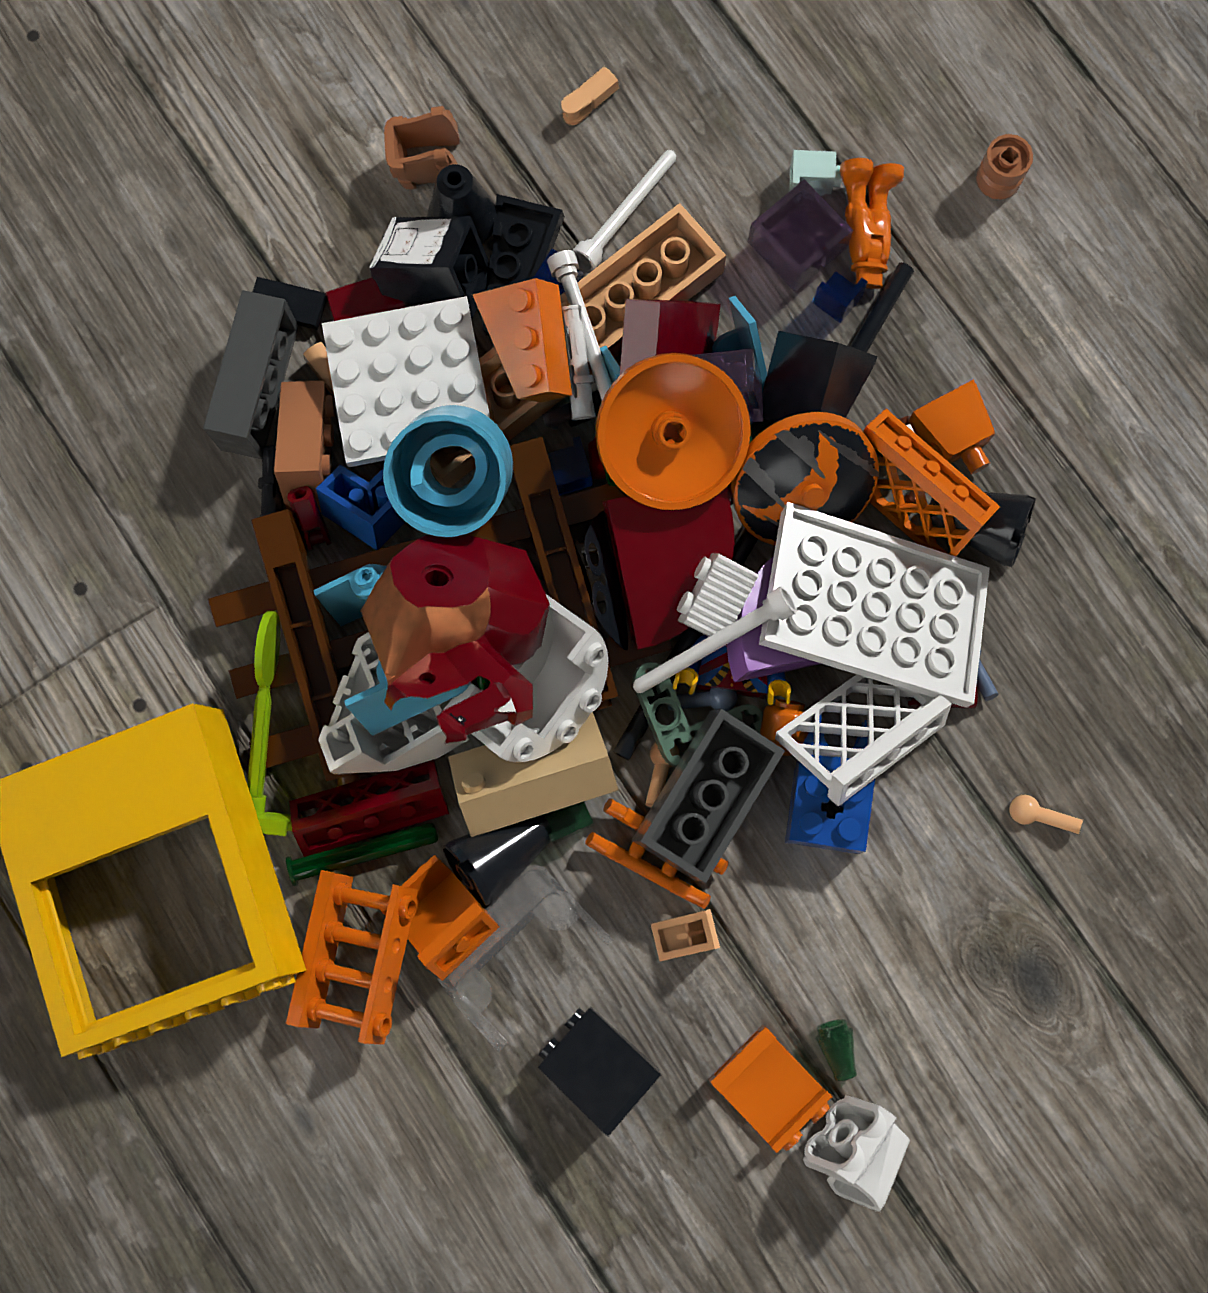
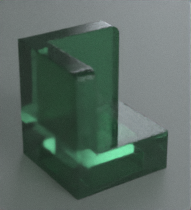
[543,802,594,844]

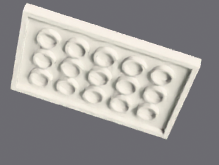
[759,502,990,708]

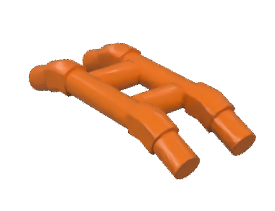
[585,798,728,909]

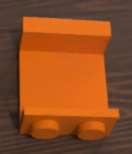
[380,855,500,981]
[708,1025,833,1153]

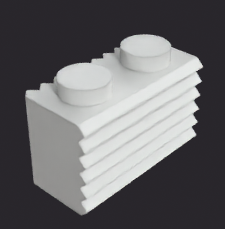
[677,553,759,637]

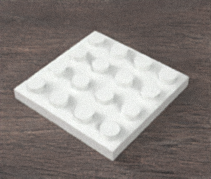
[322,296,490,467]

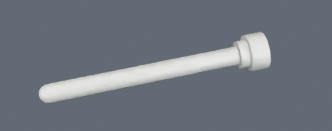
[572,150,676,273]
[547,250,612,400]
[633,586,797,693]

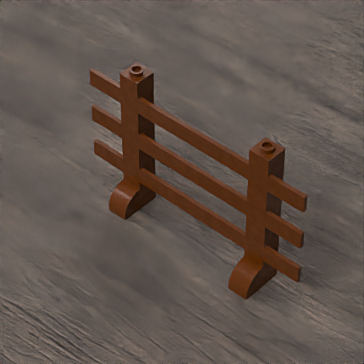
[208,437,673,786]

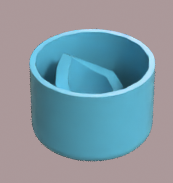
[383,405,513,537]

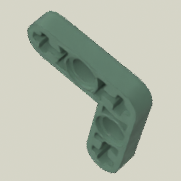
[632,662,763,766]

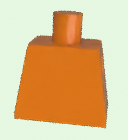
[909,379,995,475]

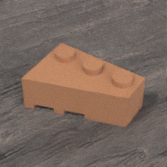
[274,380,336,513]

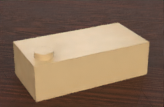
[448,712,618,837]

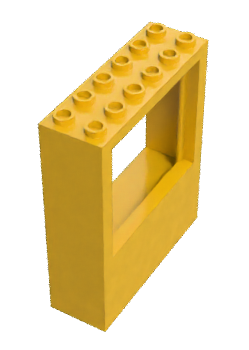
[0,703,306,1060]

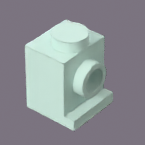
[789,150,842,199]

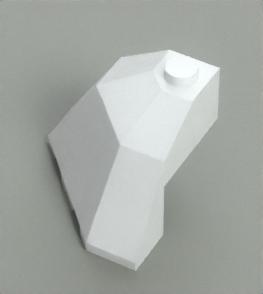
[318,632,469,774]

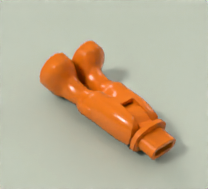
[840,158,904,289]

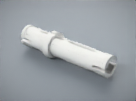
[561,305,596,420]

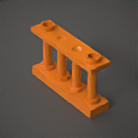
[286,870,418,1045]

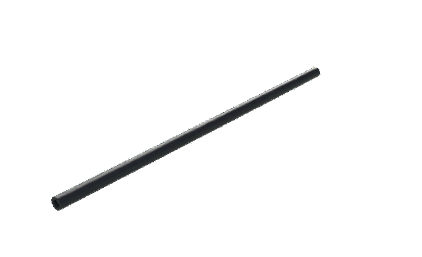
[613,262,914,761]

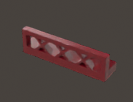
[289,760,449,857]

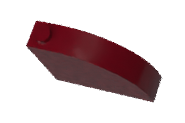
[620,299,721,375]
[602,483,734,649]

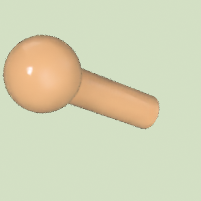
[645,742,680,808]
[1009,795,1083,834]

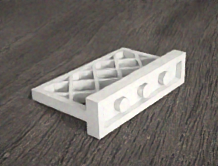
[775,674,952,806]

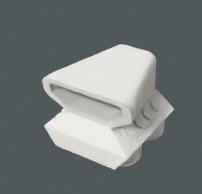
[803,1095,910,1212]

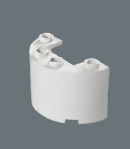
[443,595,608,762]

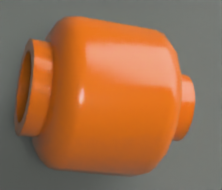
[759,699,809,756]

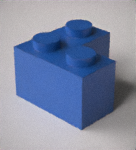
[316,464,405,550]

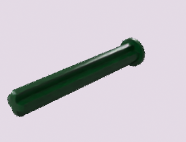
[286,823,438,887]

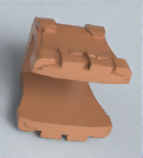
[384,106,460,190]

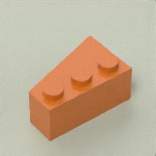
[473,278,572,403]

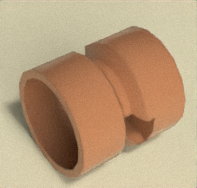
[976,134,1033,200]

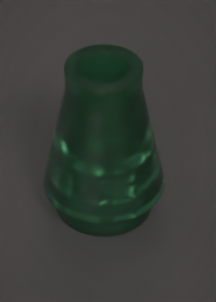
[815,1019,857,1081]

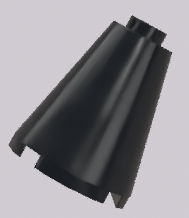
[427,164,497,245]
[929,492,1036,567]
[443,815,552,909]

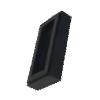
[253,277,327,330]

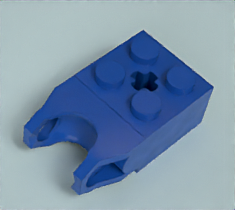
[785,714,875,854]

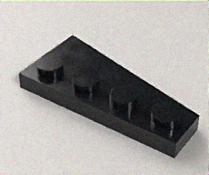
[483,194,565,336]

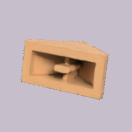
[651,909,720,962]

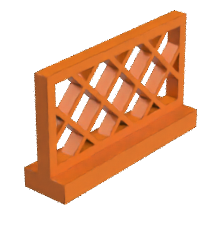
[863,409,1000,556]

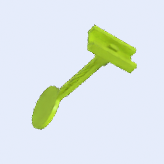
[209,611,292,836]

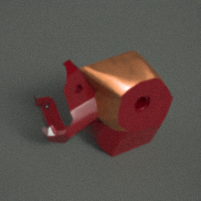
[361,534,550,744]

